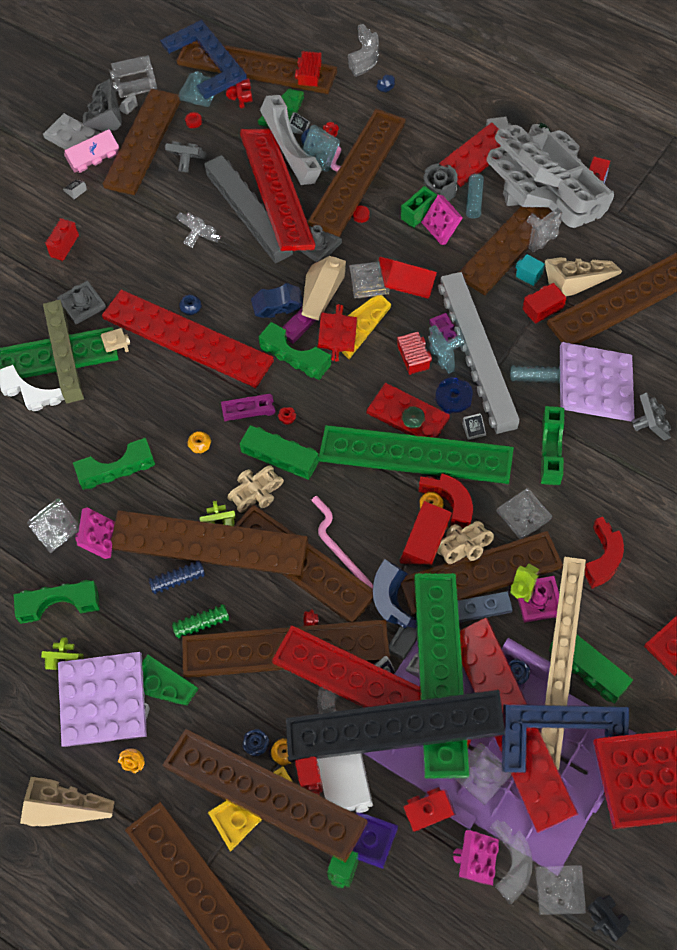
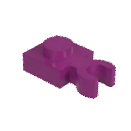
[430,313,457,345]

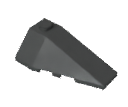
[83,78,122,132]

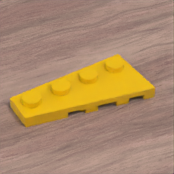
[342,293,391,359]
[208,766,292,852]

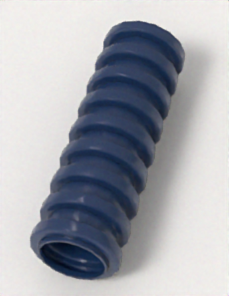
[148,560,205,595]

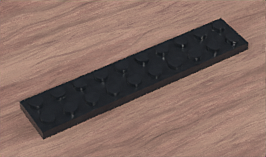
[286,690,506,762]

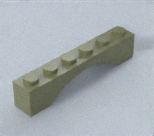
[43,300,84,404]

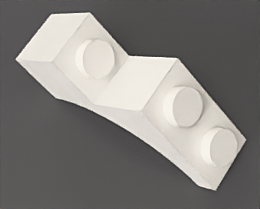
[0,365,64,411]

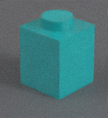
[515,254,545,286]

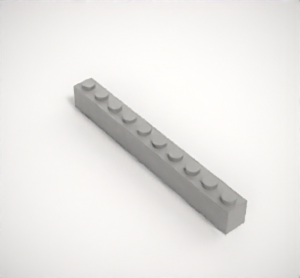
[438,272,519,434]

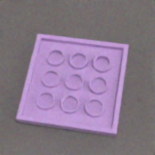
[560,342,634,421]
[58,652,147,747]

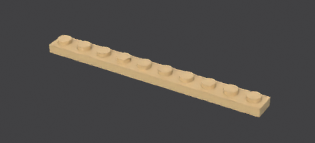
[541,557,586,770]

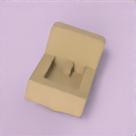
[101,328,130,352]

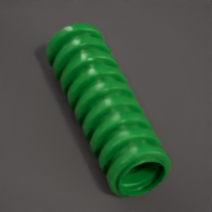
[172,604,229,639]

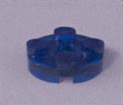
[435,377,473,414]

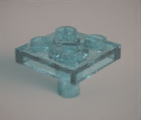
[178,72,215,107]
[302,125,340,172]
[428,325,464,374]

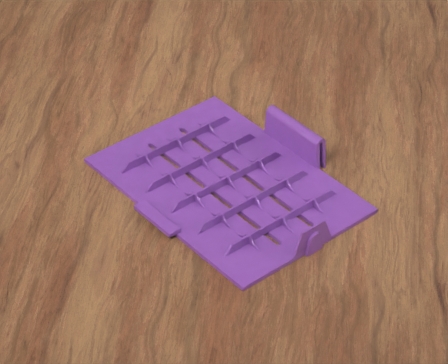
[363,638,636,876]

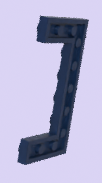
[161,20,247,100]
[502,704,629,772]

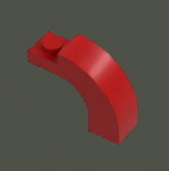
[419,474,473,529]
[584,517,624,589]

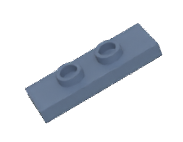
[458,591,513,623]

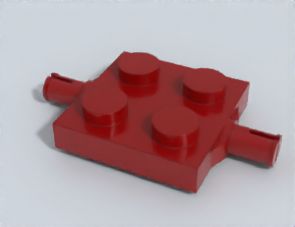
[318,304,357,362]

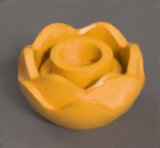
[188,431,211,453]
[419,492,443,508]
[271,739,291,766]
[118,748,144,773]

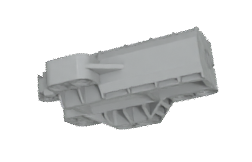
[486,124,614,228]

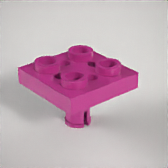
[421,195,463,245]
[75,507,115,559]
[517,576,559,623]
[453,830,499,885]

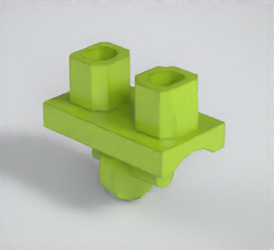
[199,501,236,526]
[510,564,539,602]
[41,637,84,670]

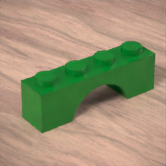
[259,322,331,380]
[541,406,564,485]
[73,438,155,490]
[14,580,100,624]

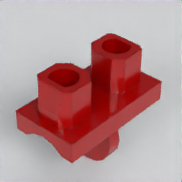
[226,79,253,108]

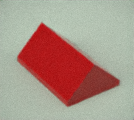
[379,257,437,298]
[399,501,452,564]

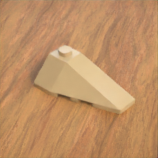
[302,256,346,321]
[545,257,622,296]
[20,777,114,826]

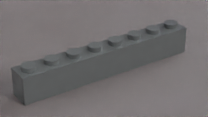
[205,155,293,264]

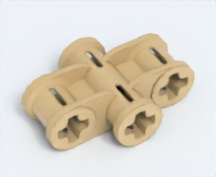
[228,465,284,513]
[437,521,494,564]

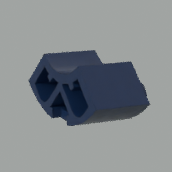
[251,283,303,318]

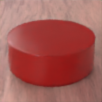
[185,112,202,128]
[353,206,370,223]

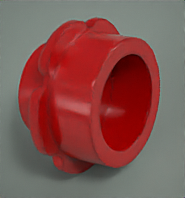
[323,122,339,138]
[278,407,296,425]
[303,609,318,626]

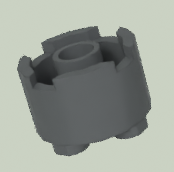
[423,163,457,201]

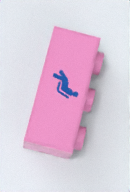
[64,130,119,173]

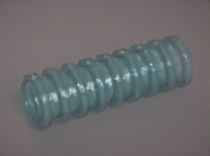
[466,174,484,218]
[510,365,560,383]

